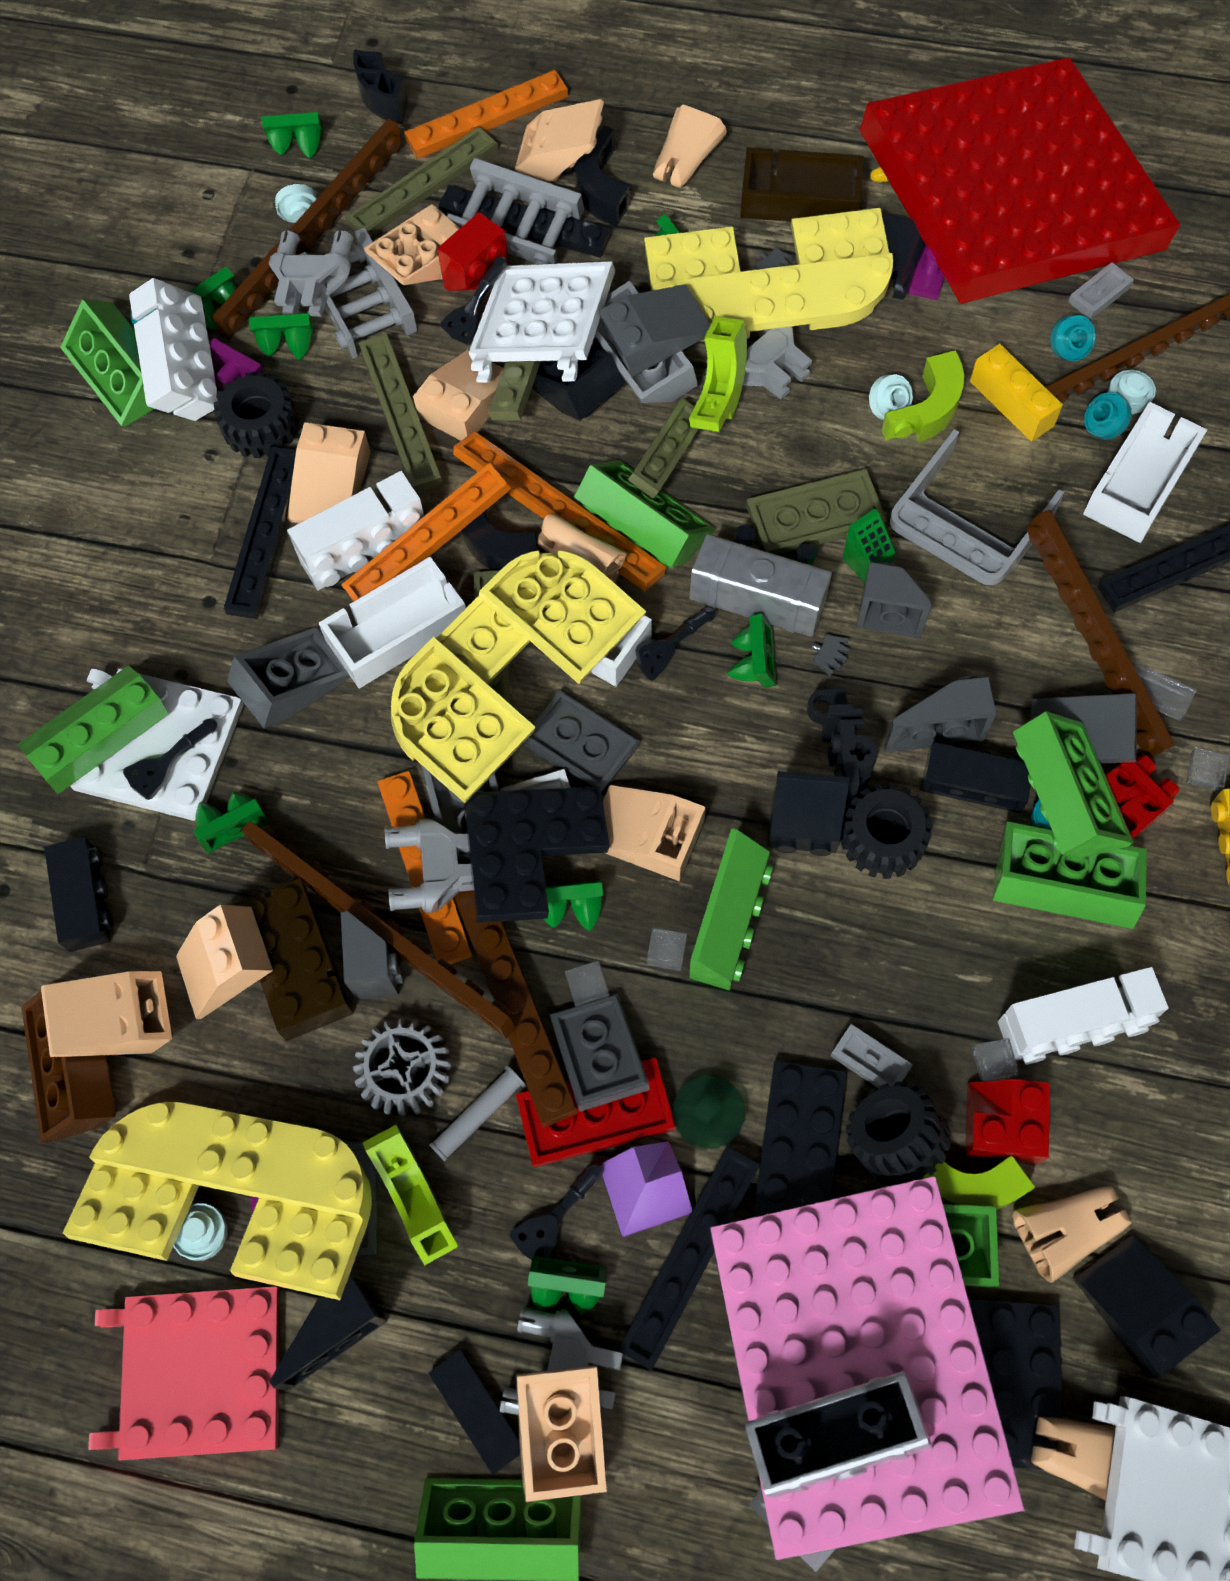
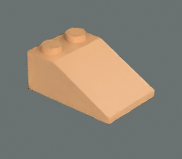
[413,350,504,440]
[287,422,371,523]
[176,905,273,1019]
[517,1366,607,1502]

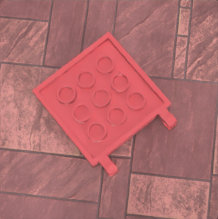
[89,1286,280,1461]

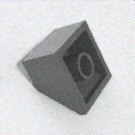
[856,562,932,639]
[341,911,404,1000]

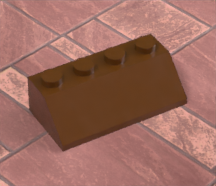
[21,980,116,1143]

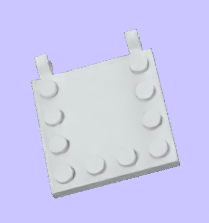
[469,262,615,383]
[70,669,244,821]
[1074,1396,1230,1581]

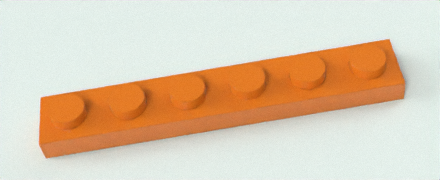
[404,70,568,159]
[341,462,511,601]
[377,771,473,964]

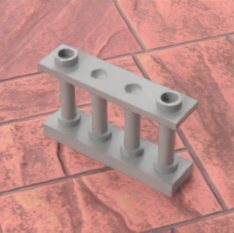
[447,158,584,265]
[300,227,417,359]

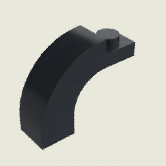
[574,125,630,227]
[462,510,538,571]

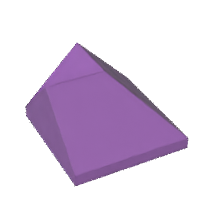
[602,1141,692,1238]

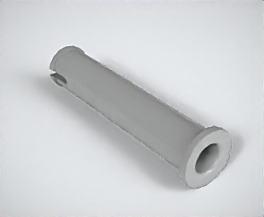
[429,1065,526,1162]

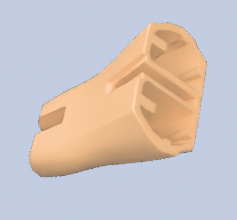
[653,104,727,189]
[537,514,627,584]
[1013,1186,1132,1283]
[1031,1417,1116,1501]

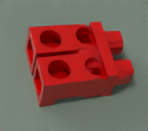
[1105,755,1180,840]

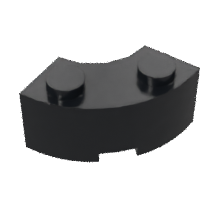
[353,49,408,124]

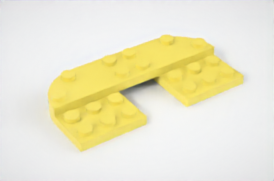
[644,208,893,342]
[391,550,646,803]
[63,1102,372,1300]

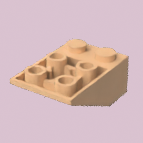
[515,99,604,183]
[364,204,460,285]
[603,785,706,881]
[41,971,172,1057]

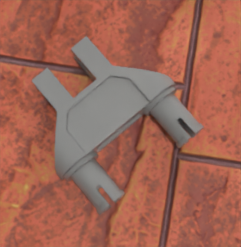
[269,231,354,316]
[743,326,812,399]
[384,819,473,913]
[500,1306,623,1415]

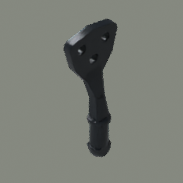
[441,256,507,345]
[635,607,715,681]
[123,718,218,800]
[510,1161,604,1260]

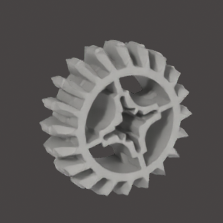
[353,1018,452,1117]

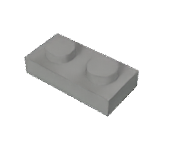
[1068,262,1134,320]
[831,1024,913,1089]

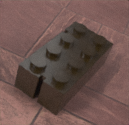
[740,147,864,222]
[234,878,353,1041]

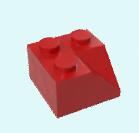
[437,212,509,291]
[965,1079,1050,1165]

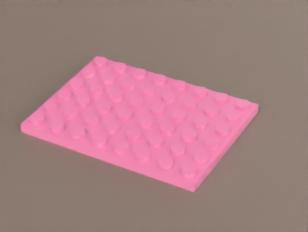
[710,1176,1024,1560]

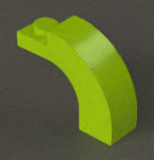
[689,316,747,432]
[881,350,964,443]
[363,1124,458,1265]
[913,1155,1035,1210]

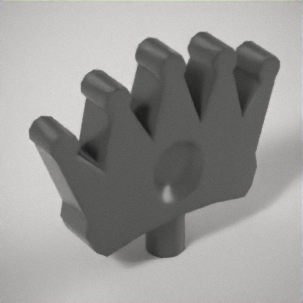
[756,248,794,270]
[812,634,849,676]

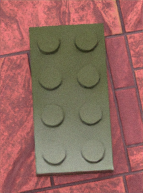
[746,469,887,555]

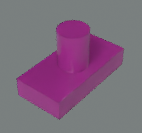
[908,246,944,300]
[209,338,264,391]

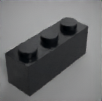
[920,741,1031,813]
[44,836,113,952]

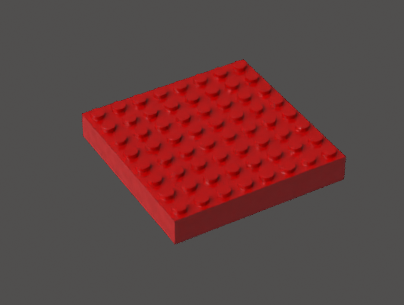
[859,57,1180,304]

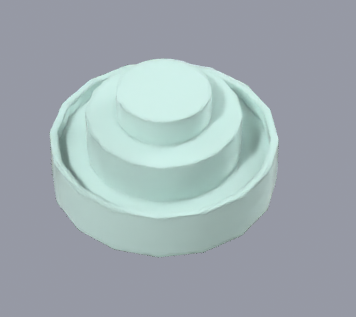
[275,184,317,223]
[1108,370,1156,414]
[869,374,913,420]
[173,1203,228,1261]

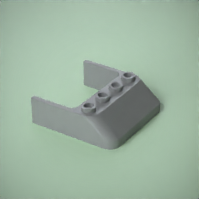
[890,429,1064,585]

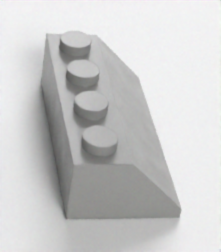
[594,281,698,403]

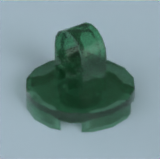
[673,1076,745,1150]

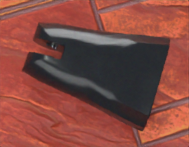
[882,213,926,300]

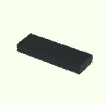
[428,1349,521,1475]

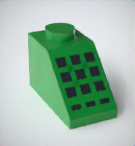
[842,509,895,583]

